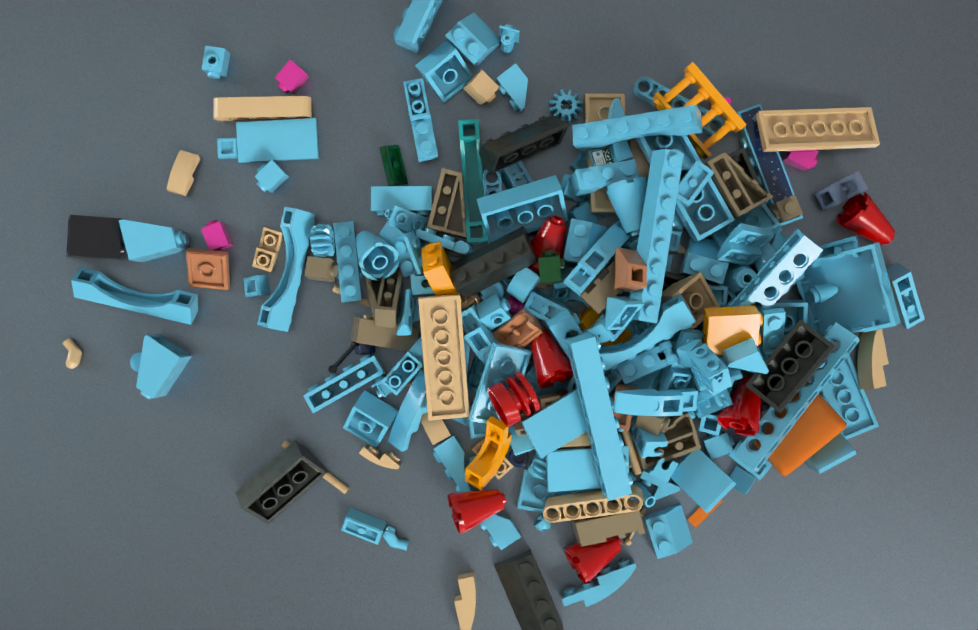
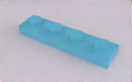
[333,221,362,303]

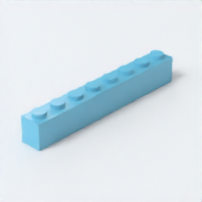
[629,149,684,323]
[565,332,633,501]

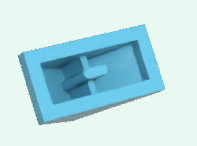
[605,296,644,330]
[723,337,769,374]

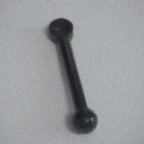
[328,341,359,373]

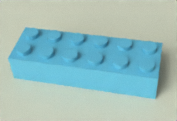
[634,135,735,243]

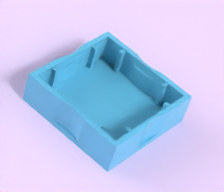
[797,242,900,337]

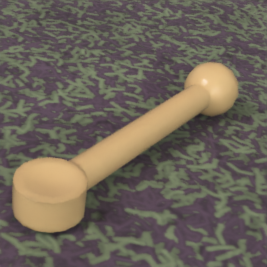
[624,507,646,546]

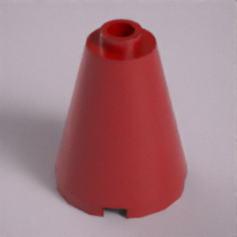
[837,192,895,245]
[528,215,567,273]
[530,328,574,388]
[717,376,761,436]
[447,489,507,534]
[564,535,622,584]

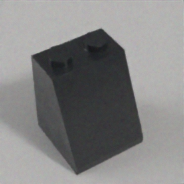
[66,215,125,259]

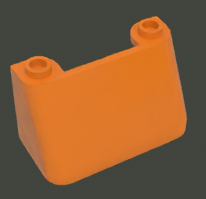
[753,382,847,477]

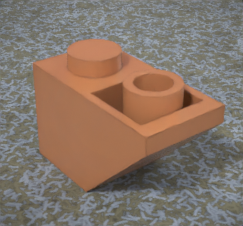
[615,247,647,293]

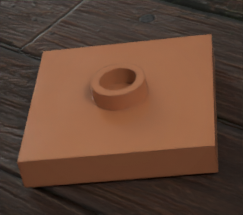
[186,248,230,290]

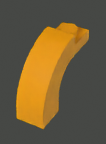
[465,416,512,491]

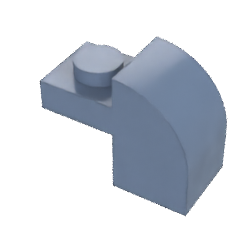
[814,171,868,211]

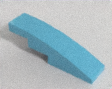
[388,368,428,452]

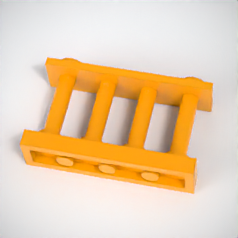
[652,62,746,160]

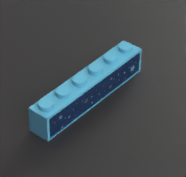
[737,103,803,226]

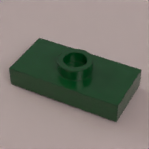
[379,145,408,186]

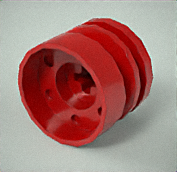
[487,372,540,427]

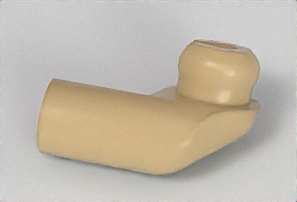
[62,338,82,369]

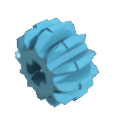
[549,89,583,124]
[310,224,336,258]
[528,451,547,480]

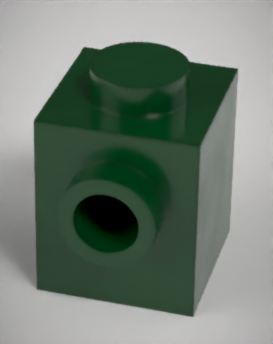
[538,249,565,283]

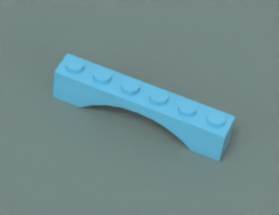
[572,105,702,152]
[257,207,316,332]
[71,267,198,325]
[598,294,696,372]
[433,434,521,550]

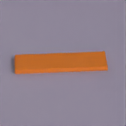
[687,500,723,528]

